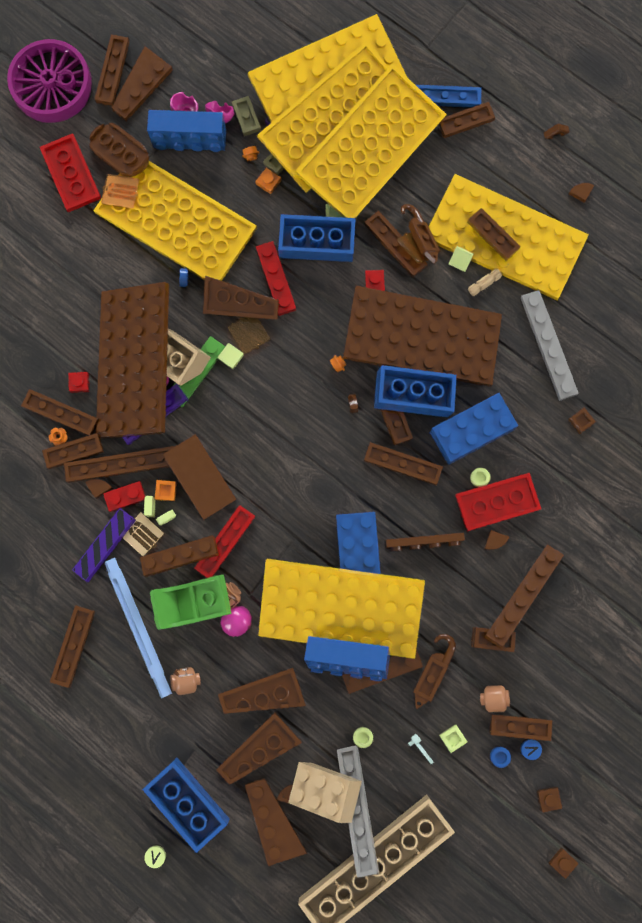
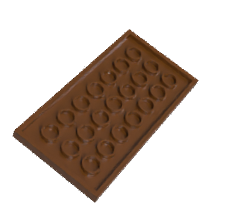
[96,282,169,439]
[343,286,502,387]

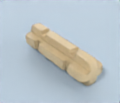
[468,269,502,296]

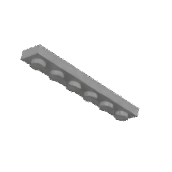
[521,290,579,401]
[337,745,379,878]

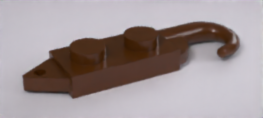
[401,204,440,264]
[413,634,456,709]

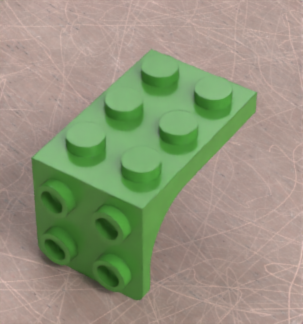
[150,575,232,630]

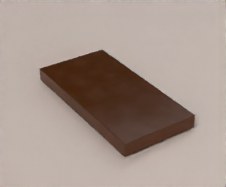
[162,434,236,520]

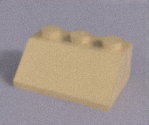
[167,329,211,385]

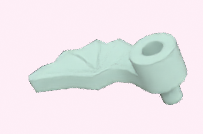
[408,734,434,764]

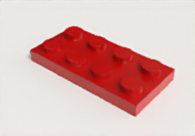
[39,133,102,213]
[455,473,541,531]

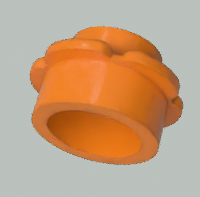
[242,146,260,161]
[330,355,346,372]
[49,428,68,446]

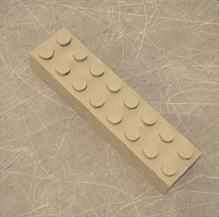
[298,795,455,923]

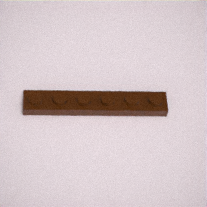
[64,445,177,483]
[485,544,564,649]

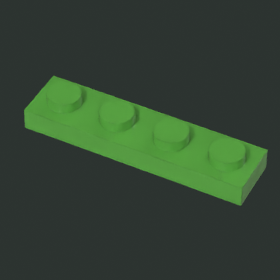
[173,336,226,408]

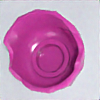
[170,92,198,111]
[205,101,234,124]
[220,606,252,637]

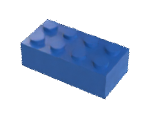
[147,110,226,152]
[278,214,355,262]
[374,365,457,417]
[430,393,518,465]
[336,512,381,574]
[304,636,390,681]
[142,758,230,853]

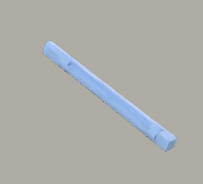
[105,558,172,698]

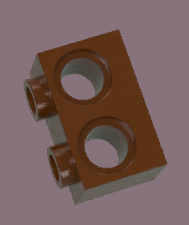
[471,627,516,652]

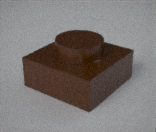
[537,787,562,812]
[549,847,579,879]

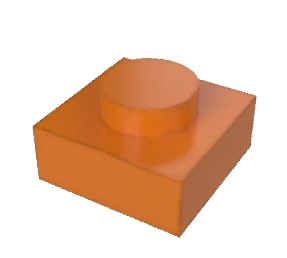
[256,167,281,194]
[155,480,177,501]

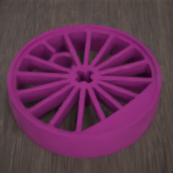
[7,39,92,123]

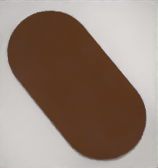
[89,123,149,177]

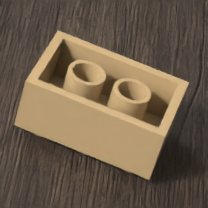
[288,762,362,823]

